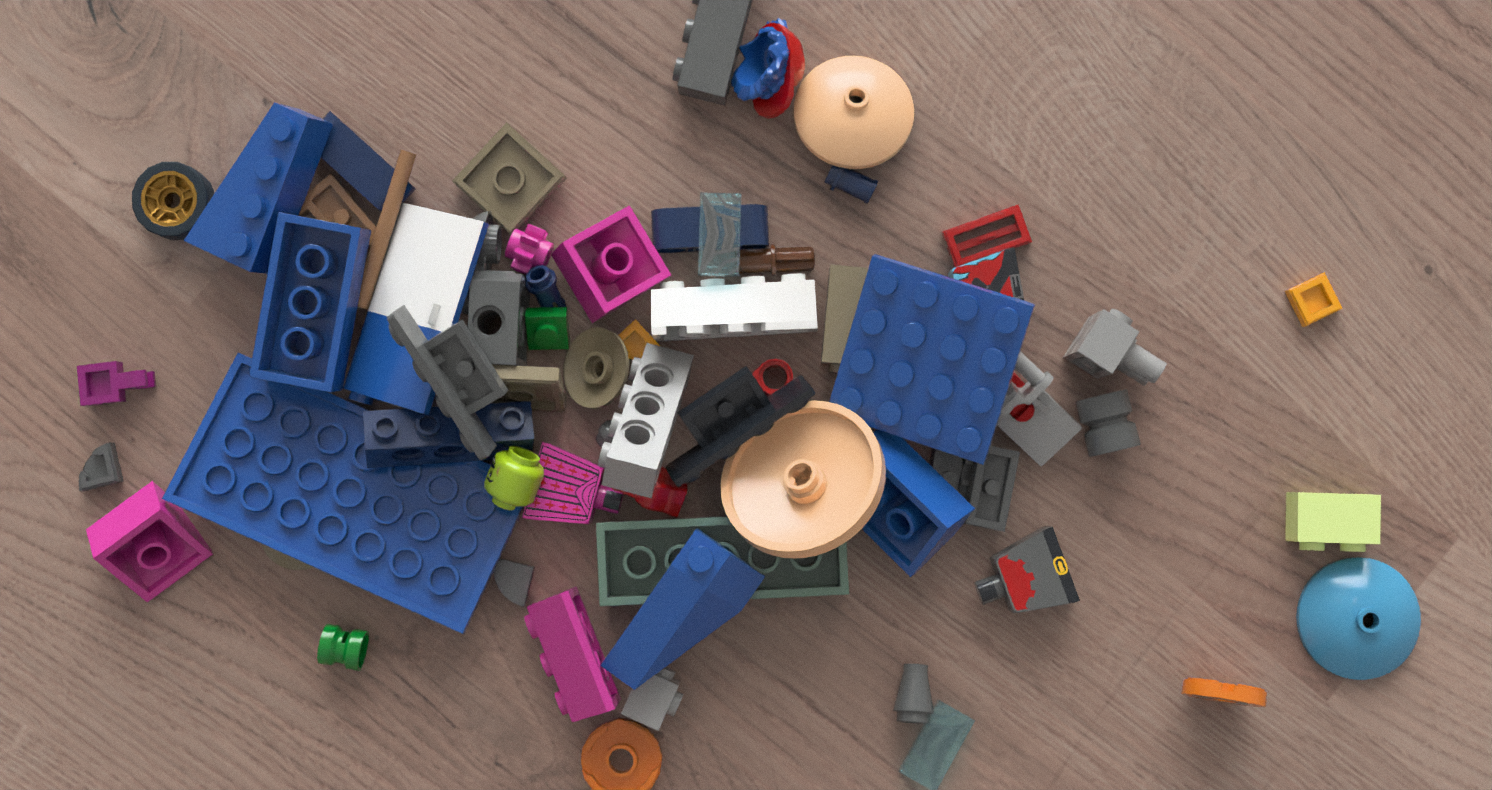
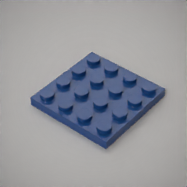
[829,254,1035,465]

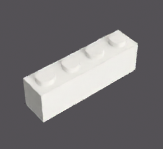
[651,273,818,342]

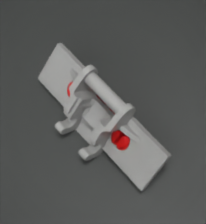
[997,351,1082,467]

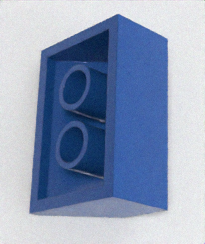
[862,430,975,577]

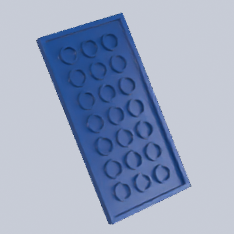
[162,352,524,634]

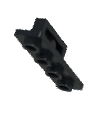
[665,366,815,487]

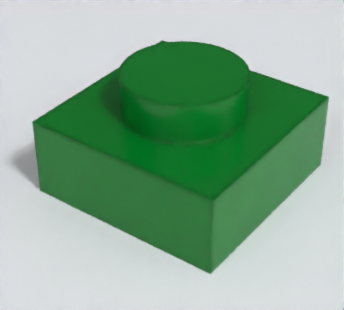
[525,307,570,350]

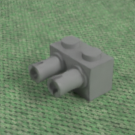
[1063,308,1167,386]

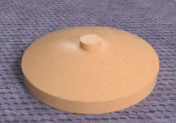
[721,401,886,559]

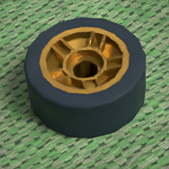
[132,162,215,240]

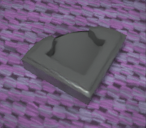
[79,442,124,492]
[493,558,535,607]

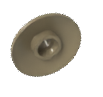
[563,327,629,409]

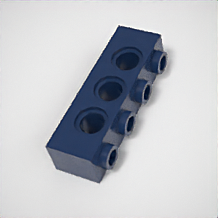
[363,401,534,468]

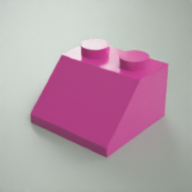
[550,205,671,324]
[86,481,213,602]

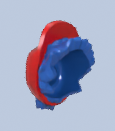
[731,18,805,119]

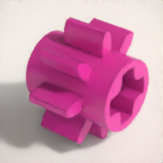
[505,224,554,275]

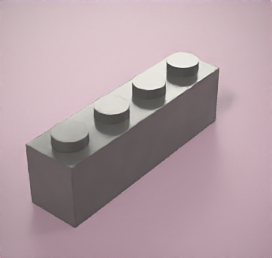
[672,0,752,106]

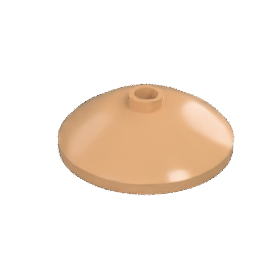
[793,56,914,169]

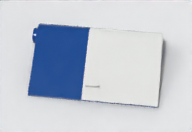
[343,203,489,415]

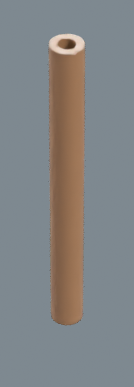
[358,149,417,310]

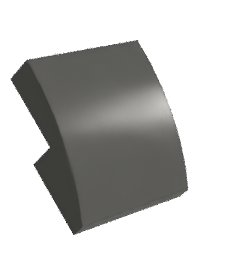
[929,446,1020,532]

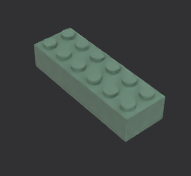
[596,516,849,606]

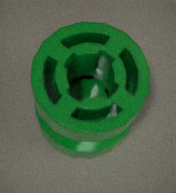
[317,624,369,671]

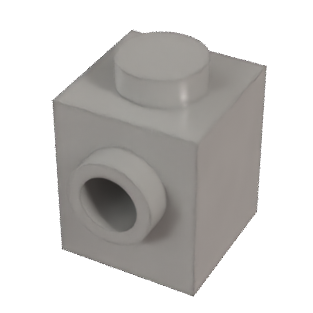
[621,667,684,731]

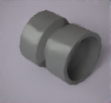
[1075,389,1141,457]

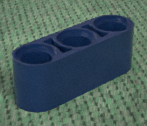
[321,111,416,212]
[651,204,769,253]

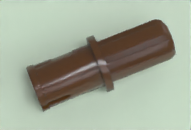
[735,244,815,276]

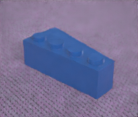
[184,102,333,274]

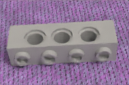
[598,343,694,498]

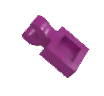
[77,361,156,407]

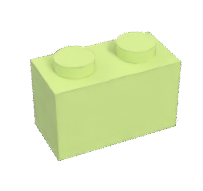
[1285,492,1381,552]

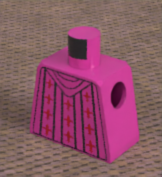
[522,442,624,524]

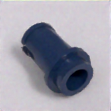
[824,165,878,204]
[526,265,566,307]

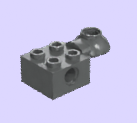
[462,210,530,366]

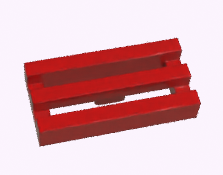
[941,204,1032,268]

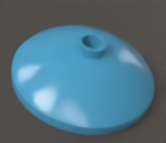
[1296,557,1421,680]

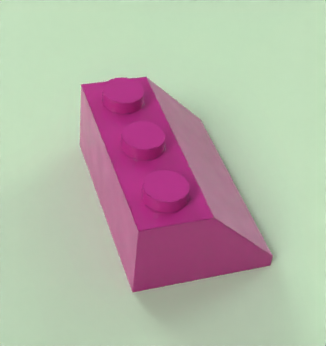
[524,586,621,722]

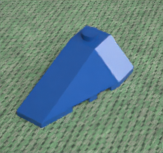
[600,528,765,690]

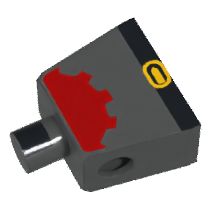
[974,526,1080,613]

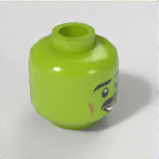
[484,446,544,510]

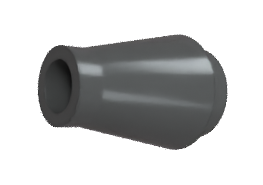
[893,664,934,724]

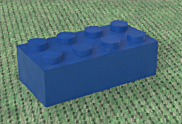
[249,212,371,392]

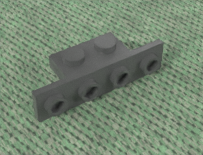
[387,305,508,461]

